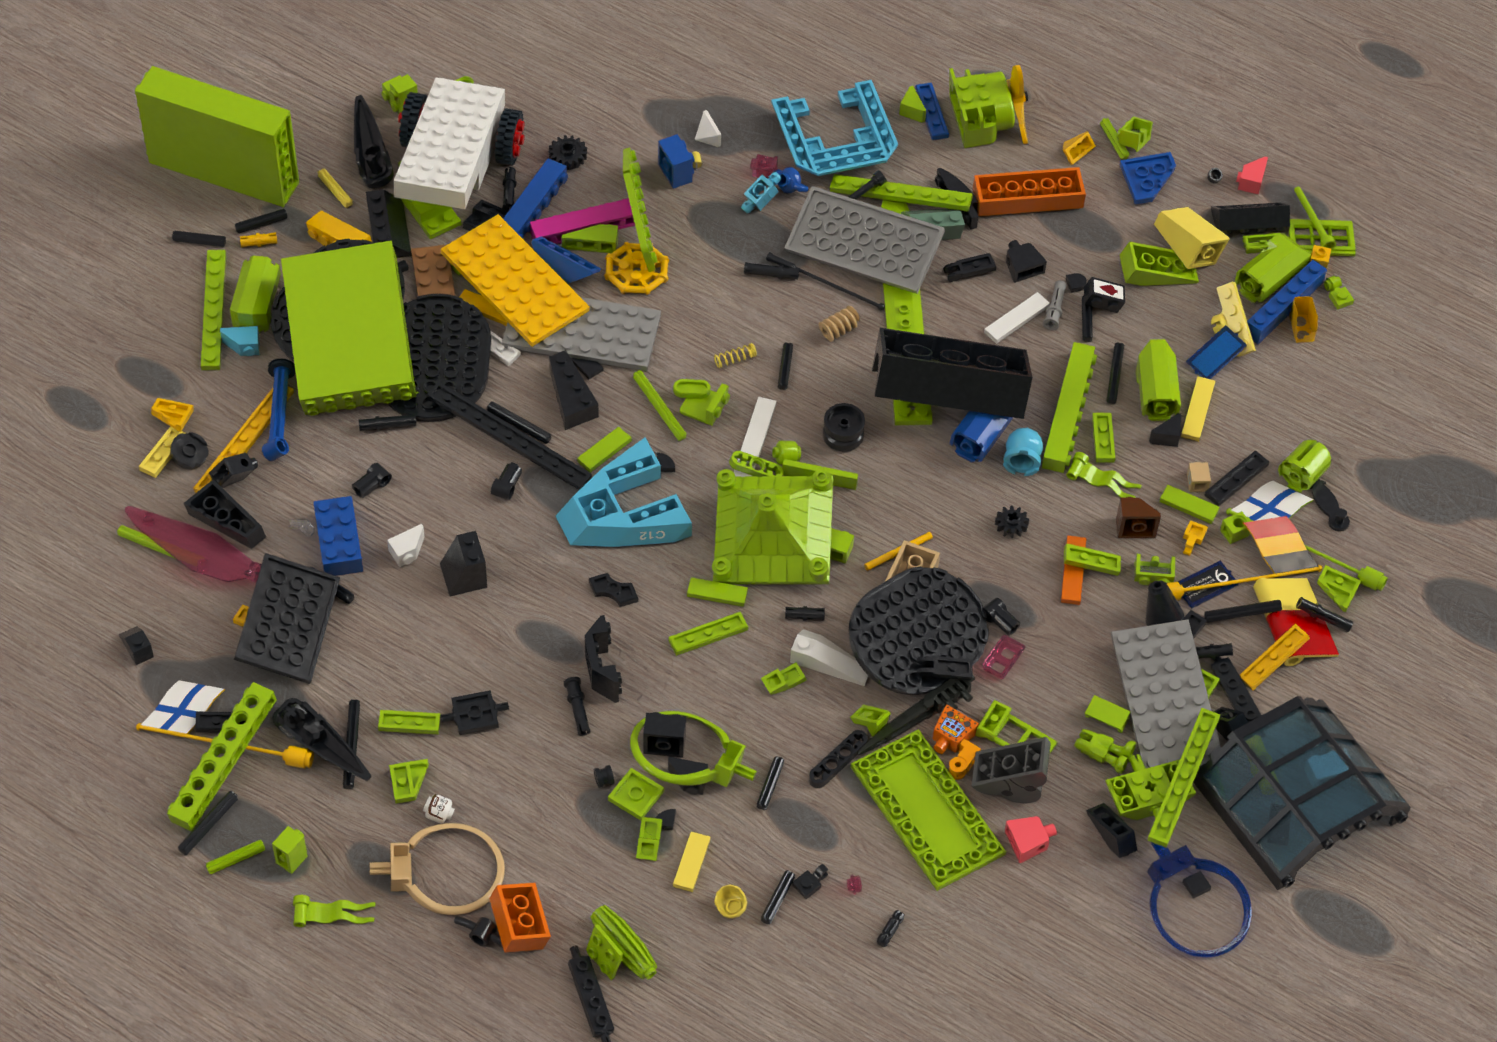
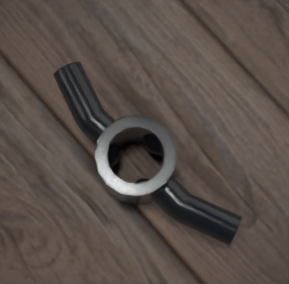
[454,916,503,948]

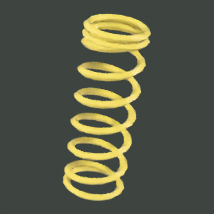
[714,343,757,368]

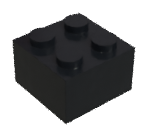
[643,712,686,758]

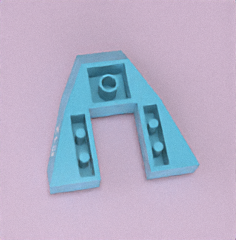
[556,437,692,547]

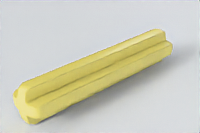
[317,168,353,208]

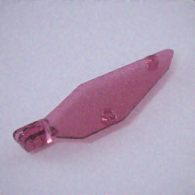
[125,506,261,582]

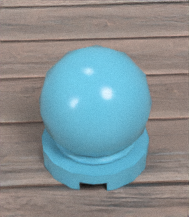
[1003,427,1043,476]

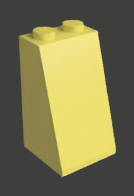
[1154,207,1230,269]

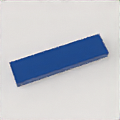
[915,82,949,140]

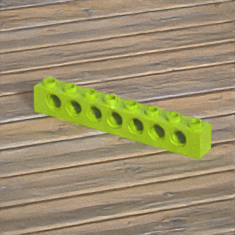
[167,682,277,832]

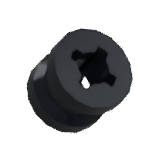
[593,765,615,788]

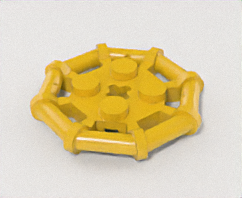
[604,241,670,295]

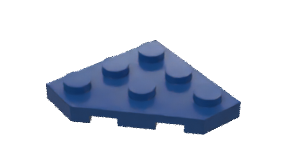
[1119,152,1176,205]

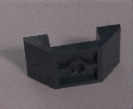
[584,615,622,703]

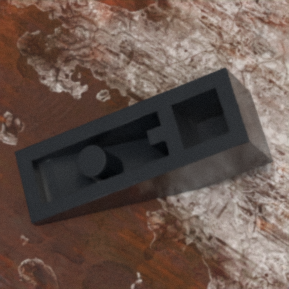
[1086,803,1137,858]

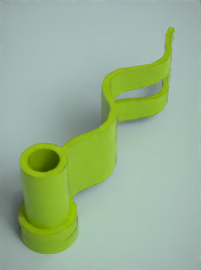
[1066,452,1142,498]
[293,895,375,927]

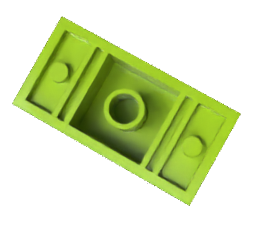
[401,198,461,240]

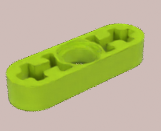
[729,451,784,477]

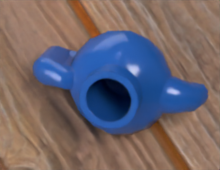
[774,167,808,194]

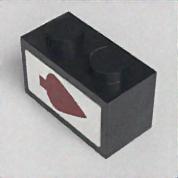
[1084,277,1125,313]

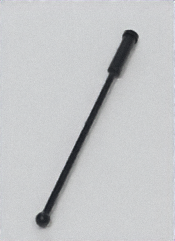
[766,252,885,310]

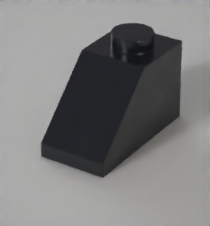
[119,626,154,665]
[1214,707,1248,741]
[668,756,708,795]

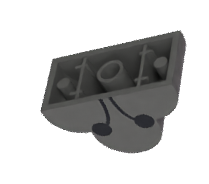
[972,737,1051,803]

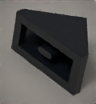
[1149,413,1181,447]

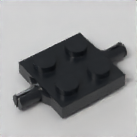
[441,690,509,735]

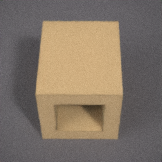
[1187,462,1211,492]

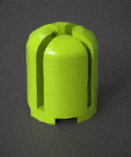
[1278,439,1331,493]

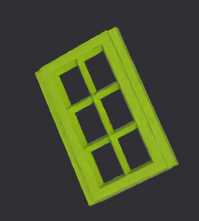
[1288,219,1356,256]

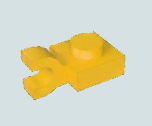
[1183,520,1208,556]

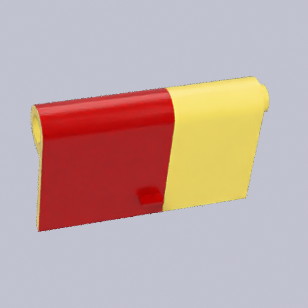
[1253,578,1339,666]

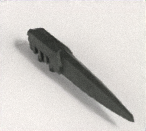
[857,674,975,755]

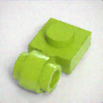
[1324,276,1354,310]

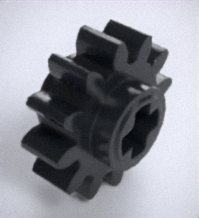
[995,505,1029,538]

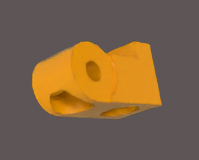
[948,738,981,780]

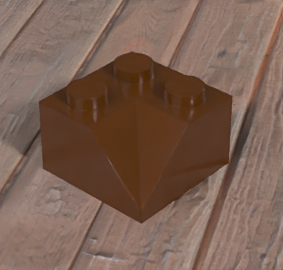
[1116,497,1161,538]

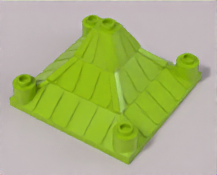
[712,469,833,584]

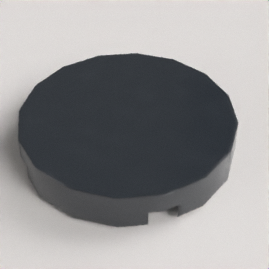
[170,432,209,469]

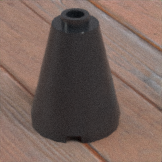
[1145,581,1185,626]

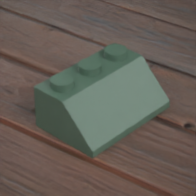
[901,209,965,240]

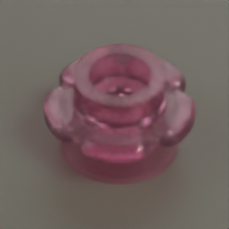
[847,874,862,895]

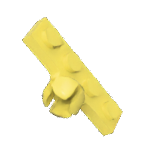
[1211,281,1256,357]

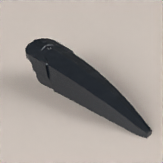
[354,95,394,189]
[272,698,371,781]

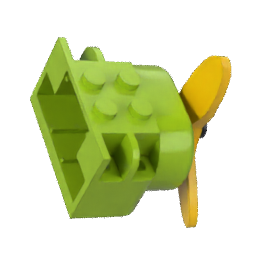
[949,65,1028,148]

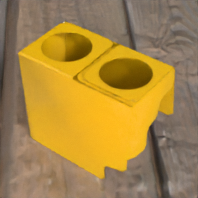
[1289,296,1318,343]

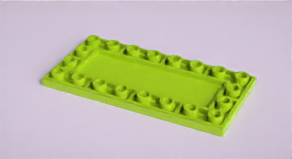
[850,729,1006,891]

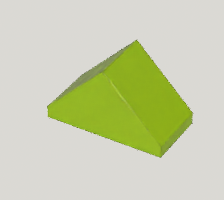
[899,86,926,123]

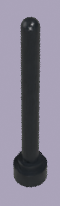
[848,170,887,200]

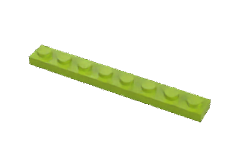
[830,174,973,211]
[201,250,226,370]
[1147,708,1220,848]

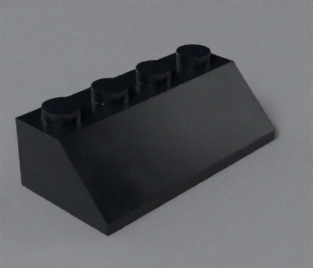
[366,189,412,258]
[1211,202,1290,234]

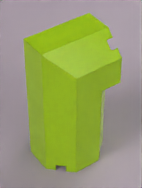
[1235,233,1312,302]
[230,255,281,335]
[1135,339,1181,421]

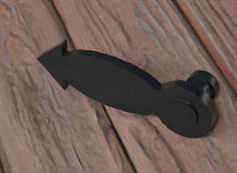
[1308,479,1350,532]

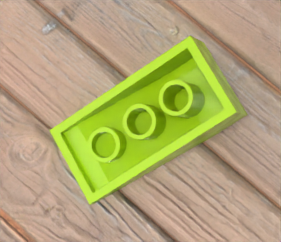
[1119,241,1199,286]

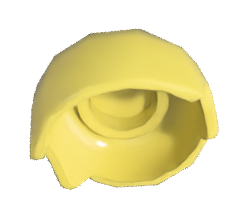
[714,884,747,919]

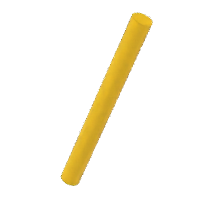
[864,532,933,571]

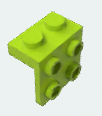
[680,383,730,426]

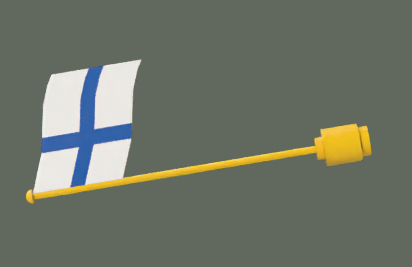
[136,680,314,769]

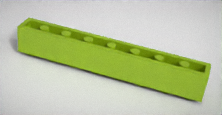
[1042,342,1097,473]

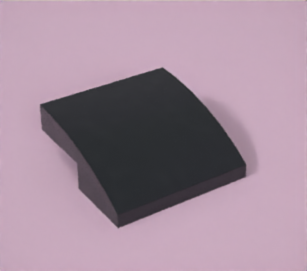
[463,200,508,231]

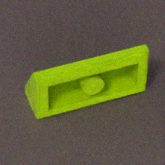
[975,700,1012,739]

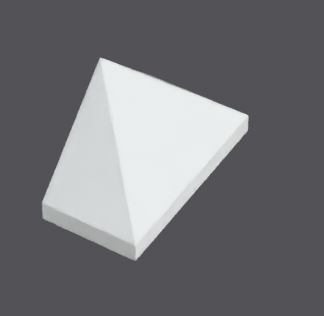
[695,110,721,147]

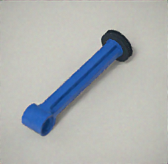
[262,358,296,461]

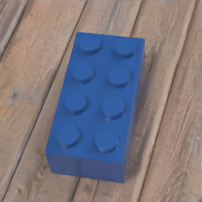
[313,496,363,576]

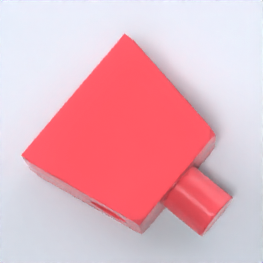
[1005,816,1057,863]

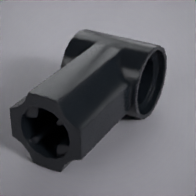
[491,462,522,500]
[352,463,392,498]
[983,598,1020,635]

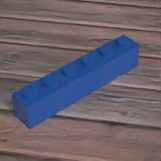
[503,158,568,239]
[1247,260,1327,345]

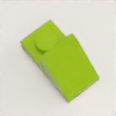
[850,705,891,737]

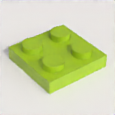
[608,768,664,820]

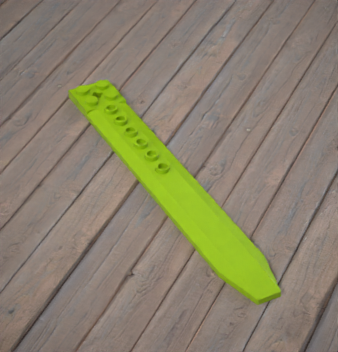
[881,199,933,426]

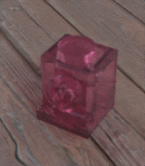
[750,154,778,179]

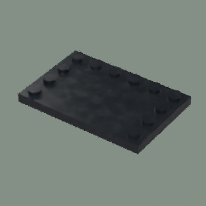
[234,553,340,684]

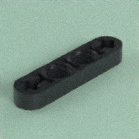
[809,730,868,788]

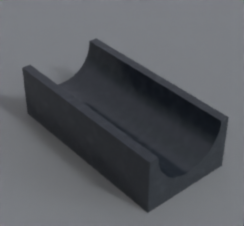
[872,328,1033,419]

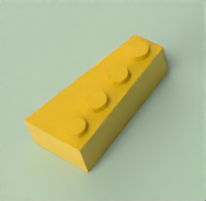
[306,210,372,246]

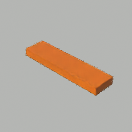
[1061,535,1086,605]

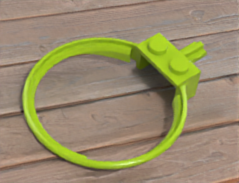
[630,711,757,787]

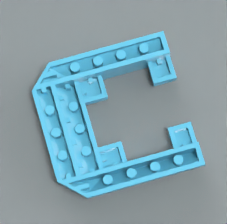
[771,80,898,176]

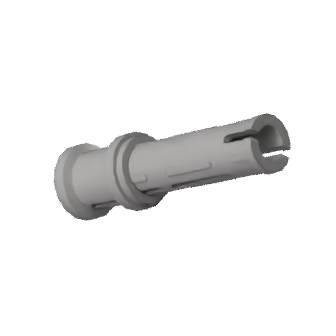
[1043,280,1067,330]

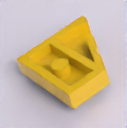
[151,398,194,432]

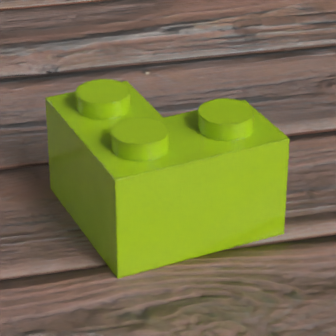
[381,74,418,114]

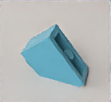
[220,326,259,356]

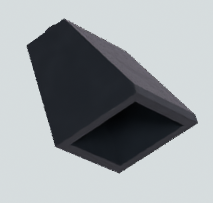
[440,531,487,597]

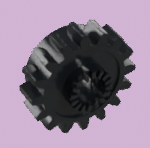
[549,135,587,170]

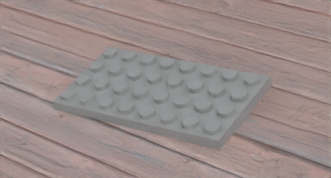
[784,186,945,294]
[502,297,661,371]
[1111,619,1224,768]

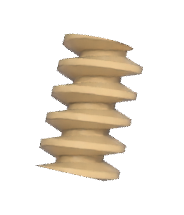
[819,306,860,342]

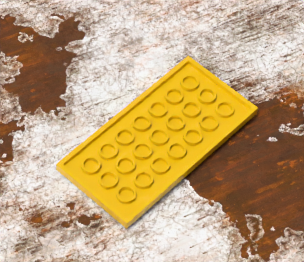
[441,214,590,347]

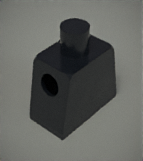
[1006,240,1047,283]
[209,453,258,488]

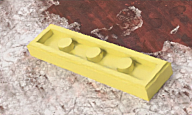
[1181,376,1215,442]

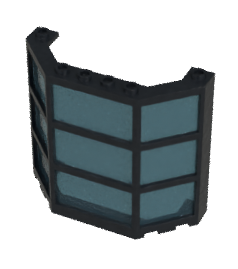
[1193,696,1411,890]

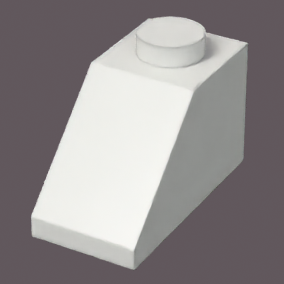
[387,524,424,567]

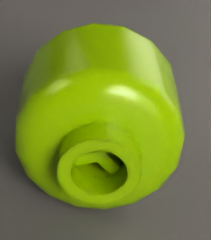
[772,440,801,465]

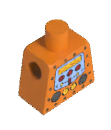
[932,705,979,754]

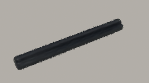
[343,699,360,789]

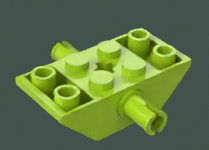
[1105,754,1196,820]

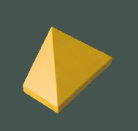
[1063,131,1096,165]

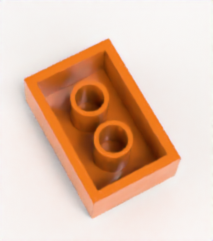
[489,883,551,953]

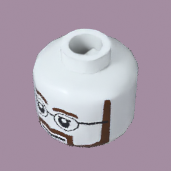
[423,794,455,824]

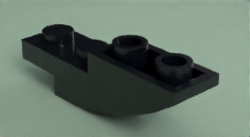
[935,168,979,230]

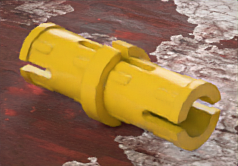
[240,232,278,248]

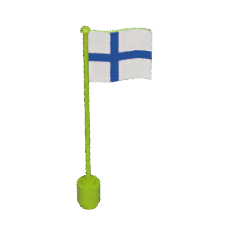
[1226,481,1388,591]

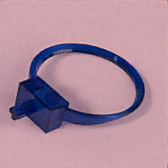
[1147,842,1252,957]

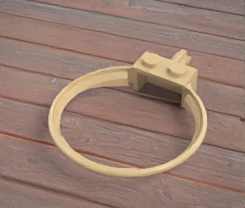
[370,823,505,915]

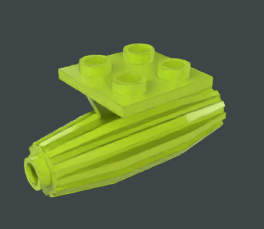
[586,905,657,980]

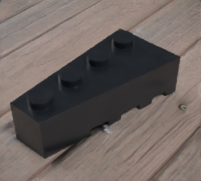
[549,350,599,430]
[184,479,266,549]

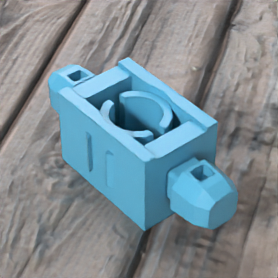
[741,172,781,213]

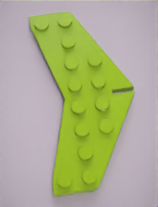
[623,147,658,272]

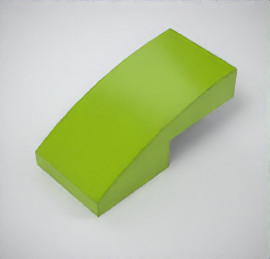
[761,662,807,695]
[636,816,663,861]

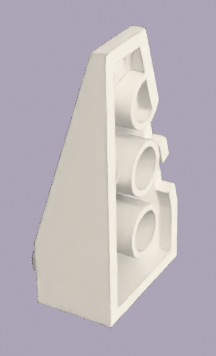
[790,629,868,686]

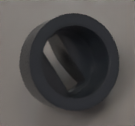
[1207,168,1223,183]

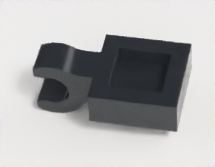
[792,864,828,899]

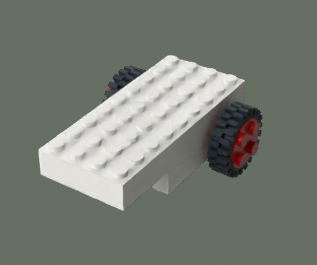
[394,77,525,209]

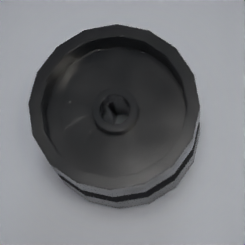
[823,403,865,452]

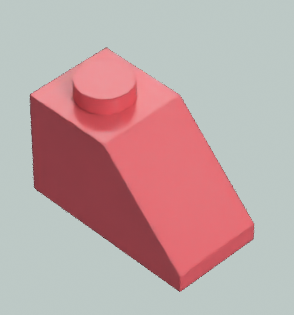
[1236,157,1268,194]

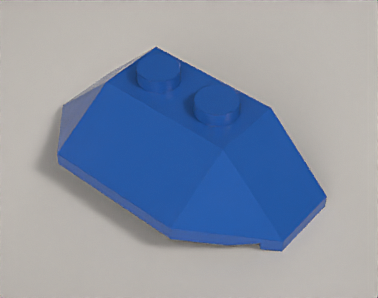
[531,236,601,283]

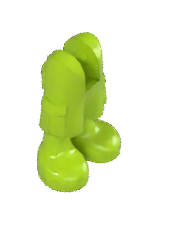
[1074,729,1136,774]

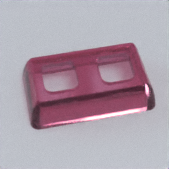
[982,635,1025,679]

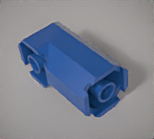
[950,411,1013,462]

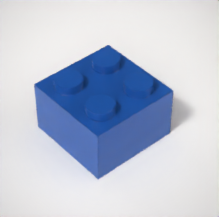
[658,134,694,189]

